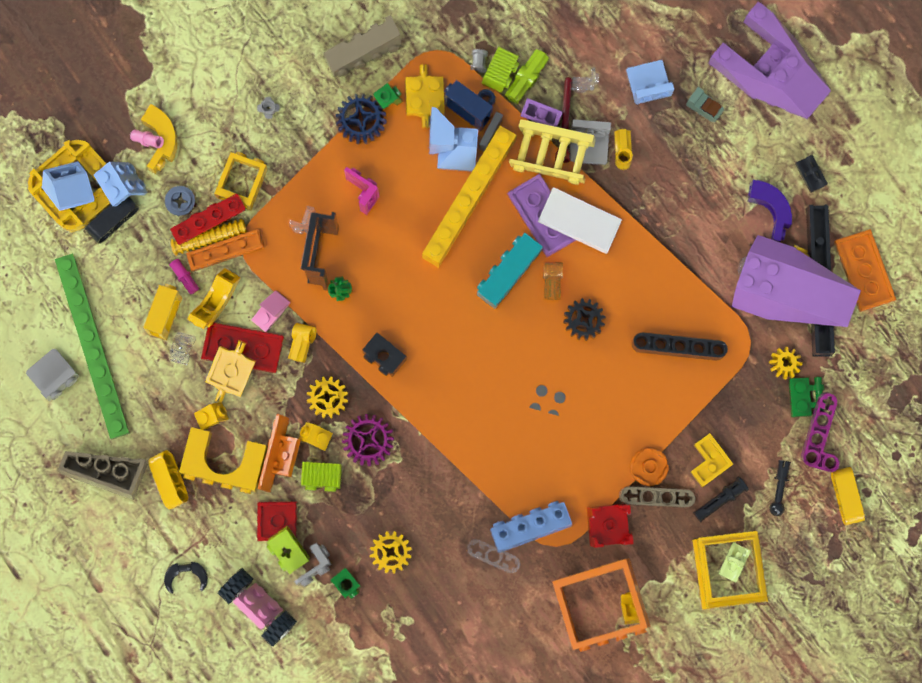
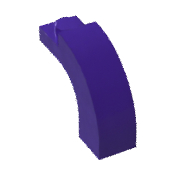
[747,179,792,242]

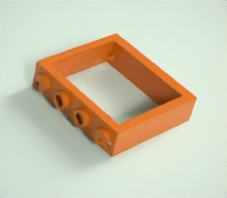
[552,558,651,652]

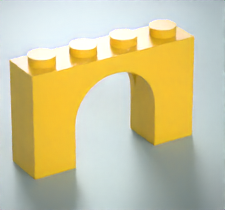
[179,427,268,494]

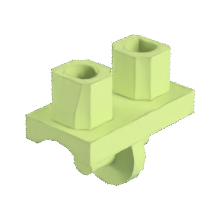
[718,542,751,583]

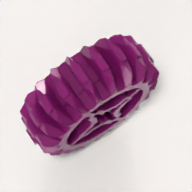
[342,414,394,467]

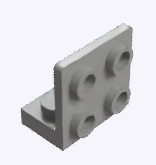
[570,119,611,165]

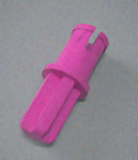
[169,258,199,294]

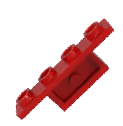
[170,194,246,245]

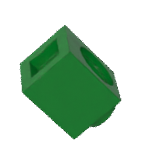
[330,568,361,599]

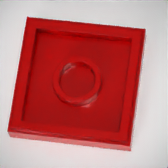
[257,502,297,541]

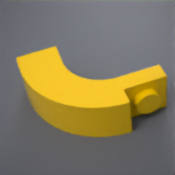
[141,104,178,174]
[187,268,241,329]

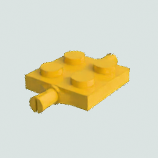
[405,64,445,128]
[205,340,256,403]

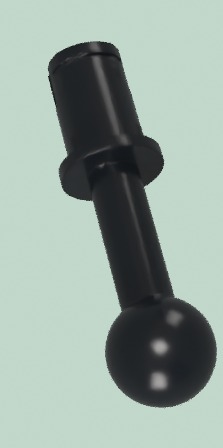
[769,460,791,516]

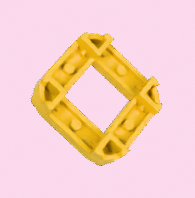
[28,140,111,232]

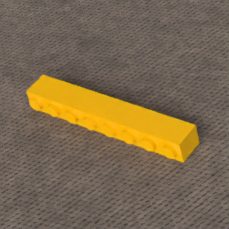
[422,126,516,268]

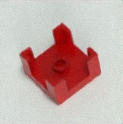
[587,504,633,548]

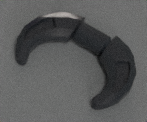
[164,561,208,594]

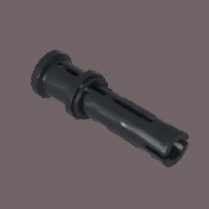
[693,476,749,522]

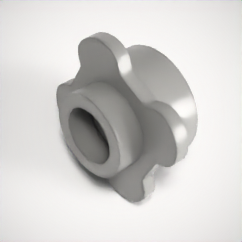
[257,97,280,119]

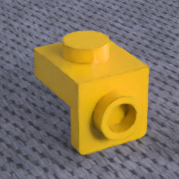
[194,402,229,430]
[299,423,333,451]
[620,592,640,625]

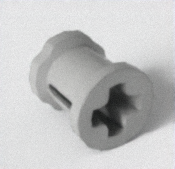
[470,49,488,73]

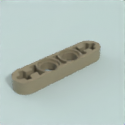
[619,487,695,507]

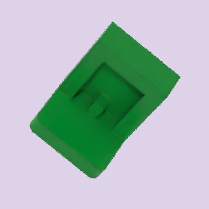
[373,83,403,109]

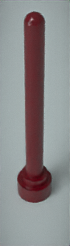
[555,77,572,163]

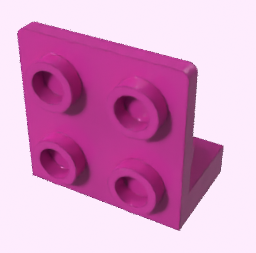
[344,167,379,215]

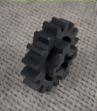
[563,298,605,341]

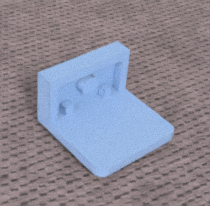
[94,162,147,206]

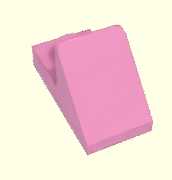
[251,290,291,332]

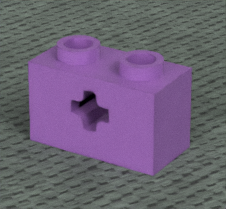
[520,98,562,127]

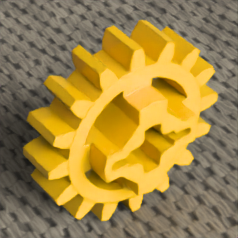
[306,377,348,419]
[370,531,412,574]

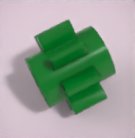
[328,276,352,301]

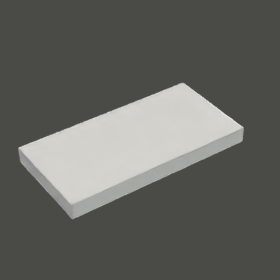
[538,187,622,254]

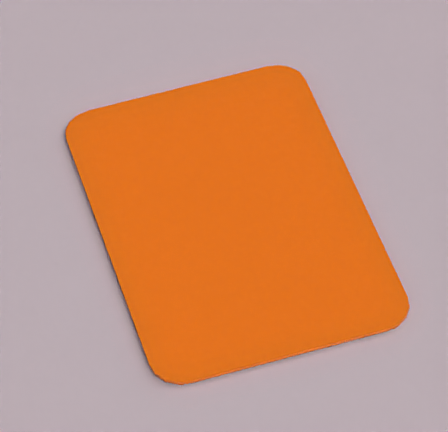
[243,50,751,547]

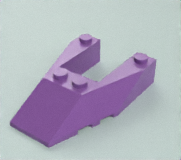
[709,1,831,119]

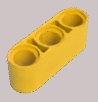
[148,450,189,509]
[831,467,865,526]

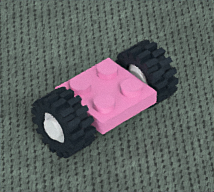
[218,568,297,647]

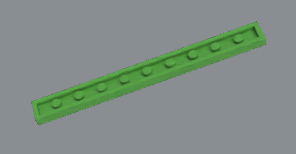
[55,253,130,440]

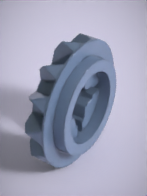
[165,186,195,216]

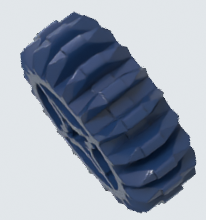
[335,93,386,144]

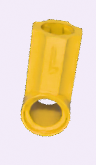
[614,129,633,170]
[288,323,317,363]

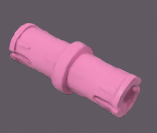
[130,129,164,148]

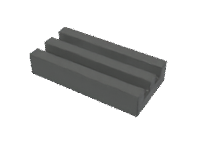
[479,112,503,151]

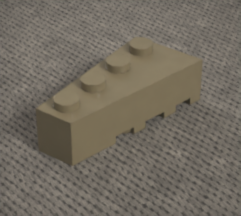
[58,451,148,500]

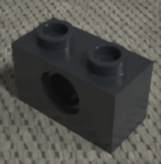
[362,333,407,377]

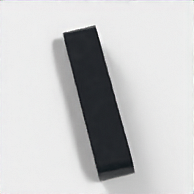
[632,332,728,361]

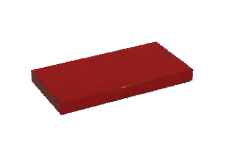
[201,322,284,374]

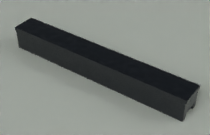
[806,204,835,357]

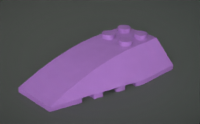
[732,235,861,327]

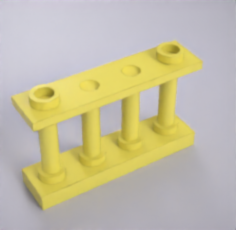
[509,119,596,185]

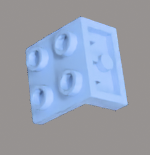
[626,60,674,105]

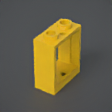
[214,152,268,211]
[143,284,182,341]

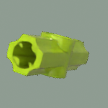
[505,49,549,104]

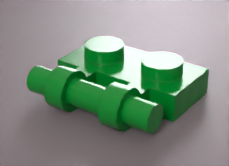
[788,377,826,418]

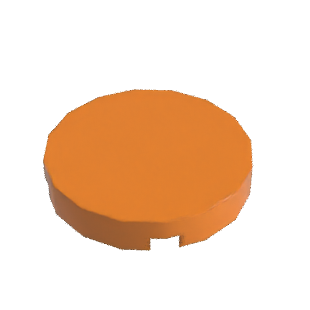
[630,447,669,486]

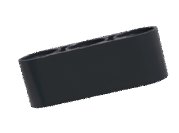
[85,197,139,244]

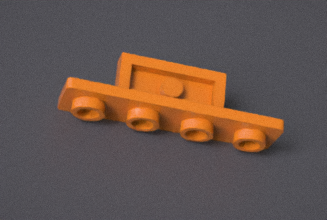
[258,414,301,493]

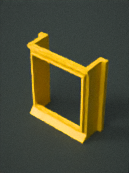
[692,531,768,610]

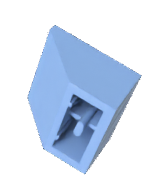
[42,161,94,211]

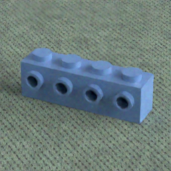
[490,501,572,553]

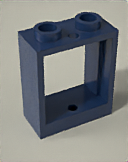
[444,80,493,131]

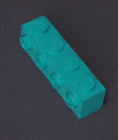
[477,233,543,309]

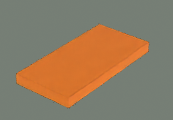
[834,229,896,312]

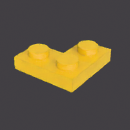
[690,434,733,487]

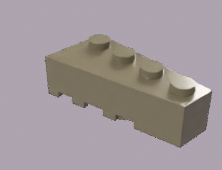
[323,15,401,77]

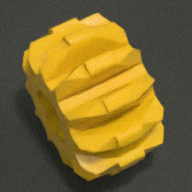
[769,347,802,380]

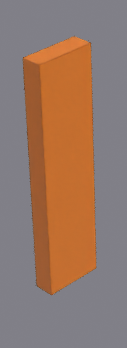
[186,229,264,272]

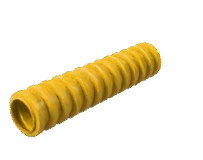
[170,218,247,256]

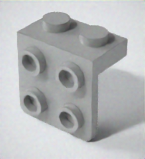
[26,349,80,401]
[294,543,332,587]

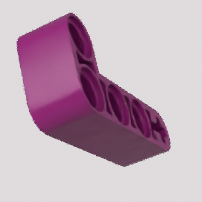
[801,392,840,472]

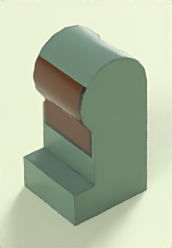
[686,87,724,122]

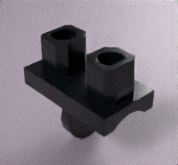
[795,155,828,193]

